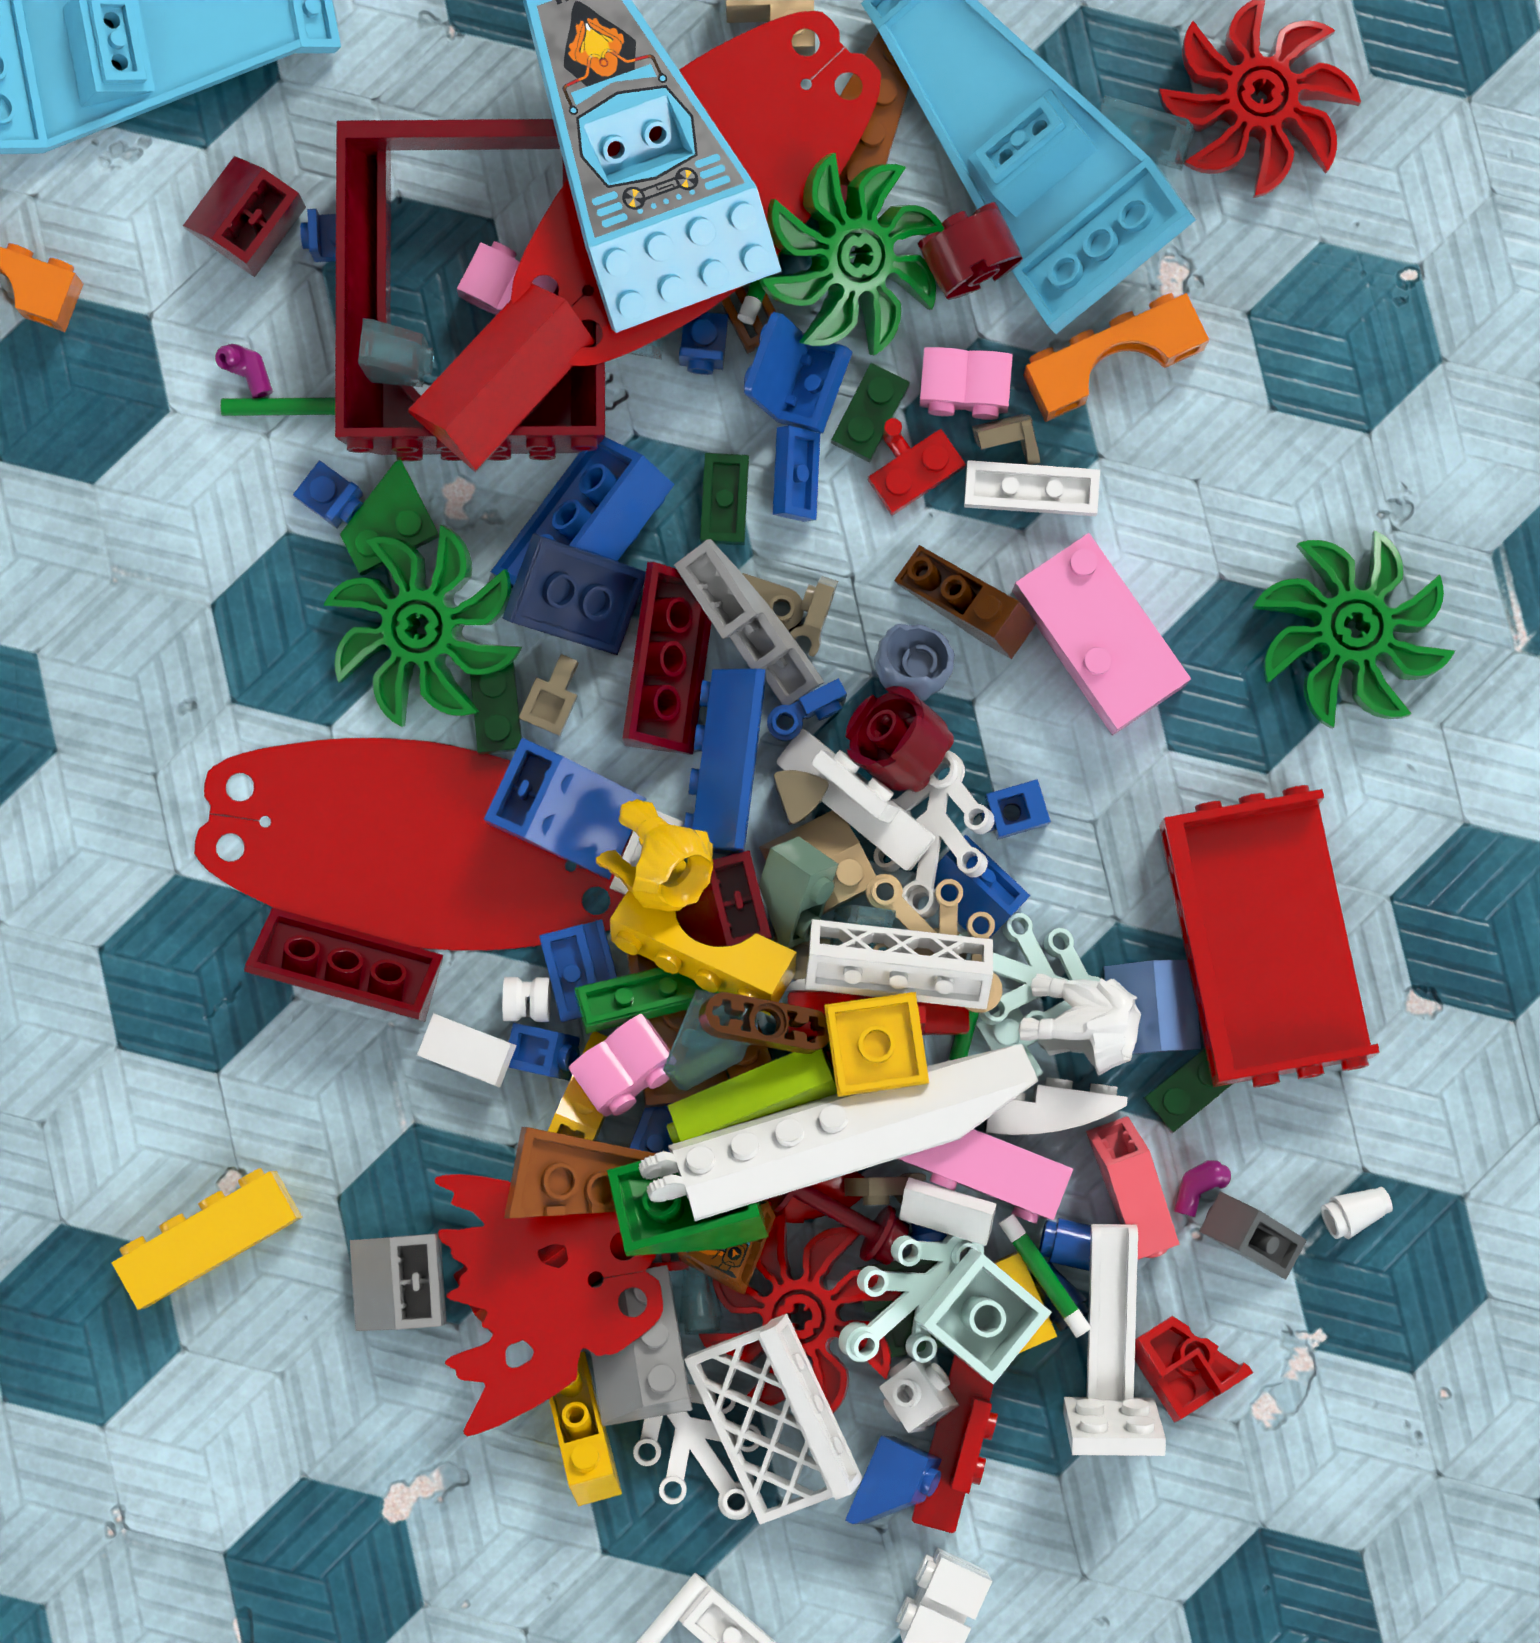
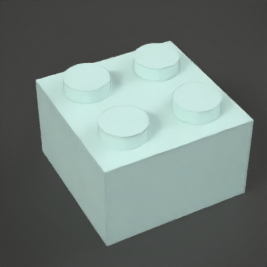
[914,1248,1052,1384]

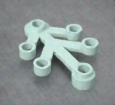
[958,913,1100,1040]
[839,1235,984,1363]

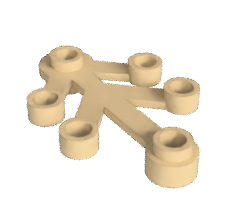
[866,874,1003,1013]

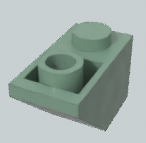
[759,836,839,948]

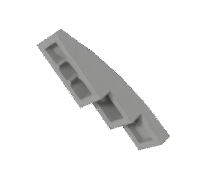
[674,539,824,705]

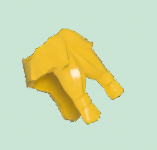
[596,799,713,912]

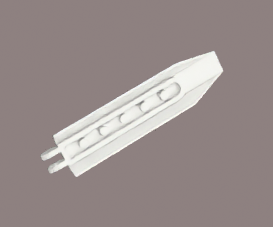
[638,1044,1038,1221]

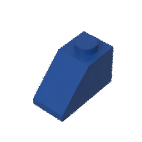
[845,1436,942,1524]

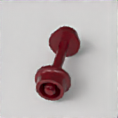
[766,1186,910,1265]

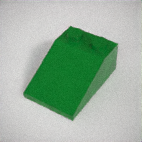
[607,1161,769,1256]

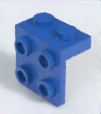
[744,312,853,434]

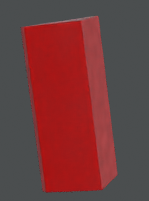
[408,283,595,472]

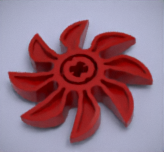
[1158,0,1361,198]
[698,1213,902,1413]

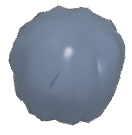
[874,624,955,701]

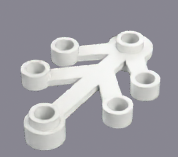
[874,751,994,920]
[633,1384,761,1520]

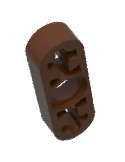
[699,992,829,1054]

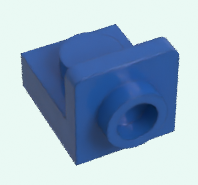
[300,209,336,262]
[679,312,728,375]
[293,460,363,529]
[508,1022,580,1081]

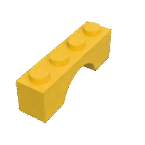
[610,890,797,1016]

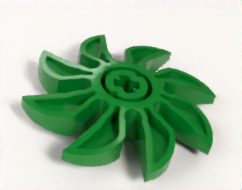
[758,153,944,356]
[324,525,522,727]
[1252,530,1455,729]

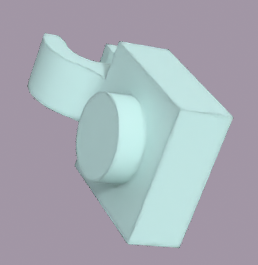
[976,1008,1043,1078]

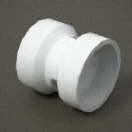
[502,977,551,1022]

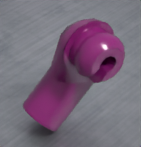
[215,344,273,398]
[1174,1160,1231,1217]

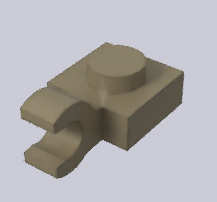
[790,576,839,657]
[519,654,579,736]
[844,1173,926,1205]

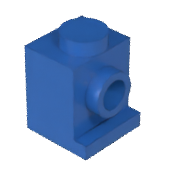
[980,779,1051,840]

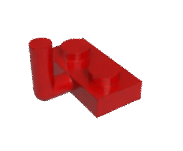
[867,418,966,516]

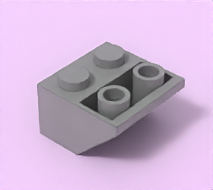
[350,1233,447,1331]

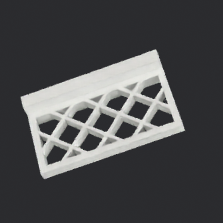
[684,1314,863,1525]

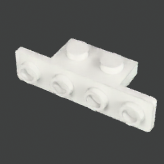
[777,729,935,871]

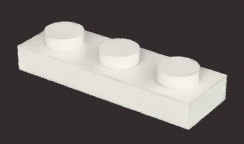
[964,460,1100,516]

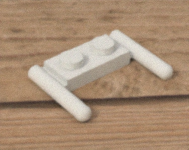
[636,1573,776,1643]

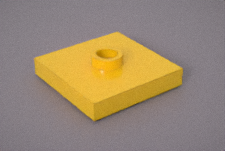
[824,992,929,1097]

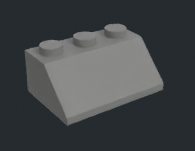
[591,1265,693,1426]

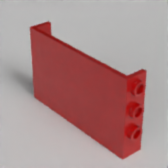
[1159,785,1380,1087]

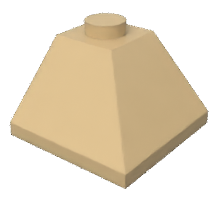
[759,810,879,915]

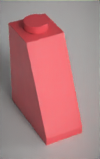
[1086,1116,1180,1260]

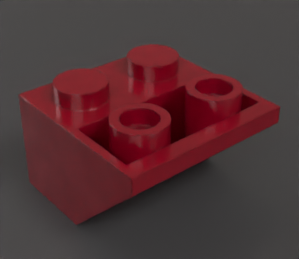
[183,156,306,277]
[676,850,772,947]

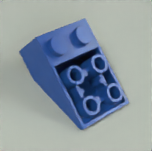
[484,738,647,880]

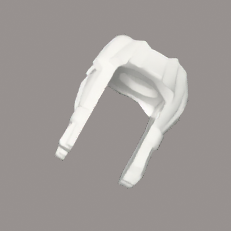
[1018,973,1141,1076]

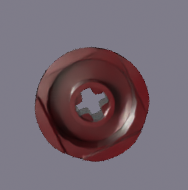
[917,202,1023,300]
[845,686,954,792]

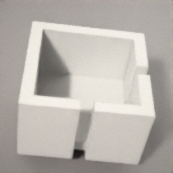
[896,1547,992,1643]

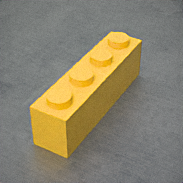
[112,1168,303,1310]

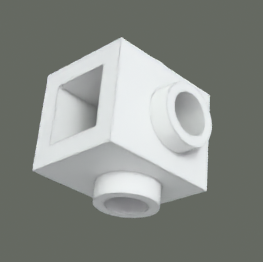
[879,1358,959,1433]

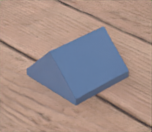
[1103,960,1201,1054]

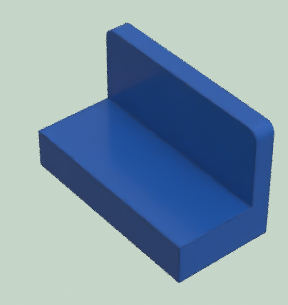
[934,835,1031,939]

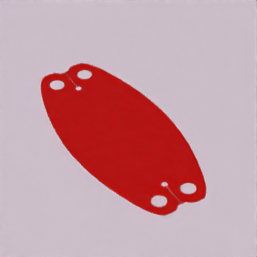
[511,11,881,366]
[194,738,633,950]

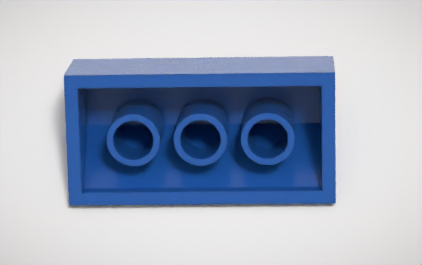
[490,437,674,589]
[684,668,766,855]

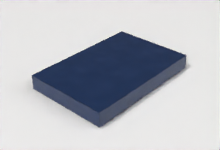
[502,533,646,655]

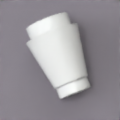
[1321,1187,1393,1239]

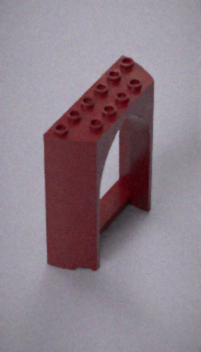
[335,119,605,462]

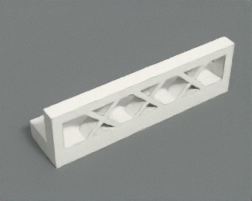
[805,919,993,1010]

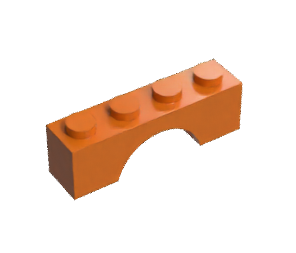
[0,243,84,332]
[1023,293,1209,422]

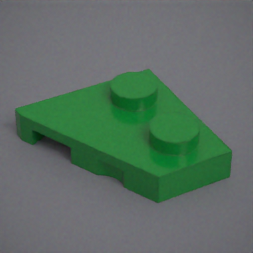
[340,460,439,576]

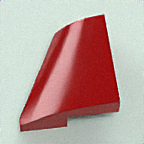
[1135,1316,1253,1423]

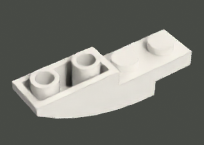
[983,1077,1128,1135]

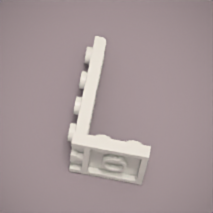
[1063,1224,1166,1456]

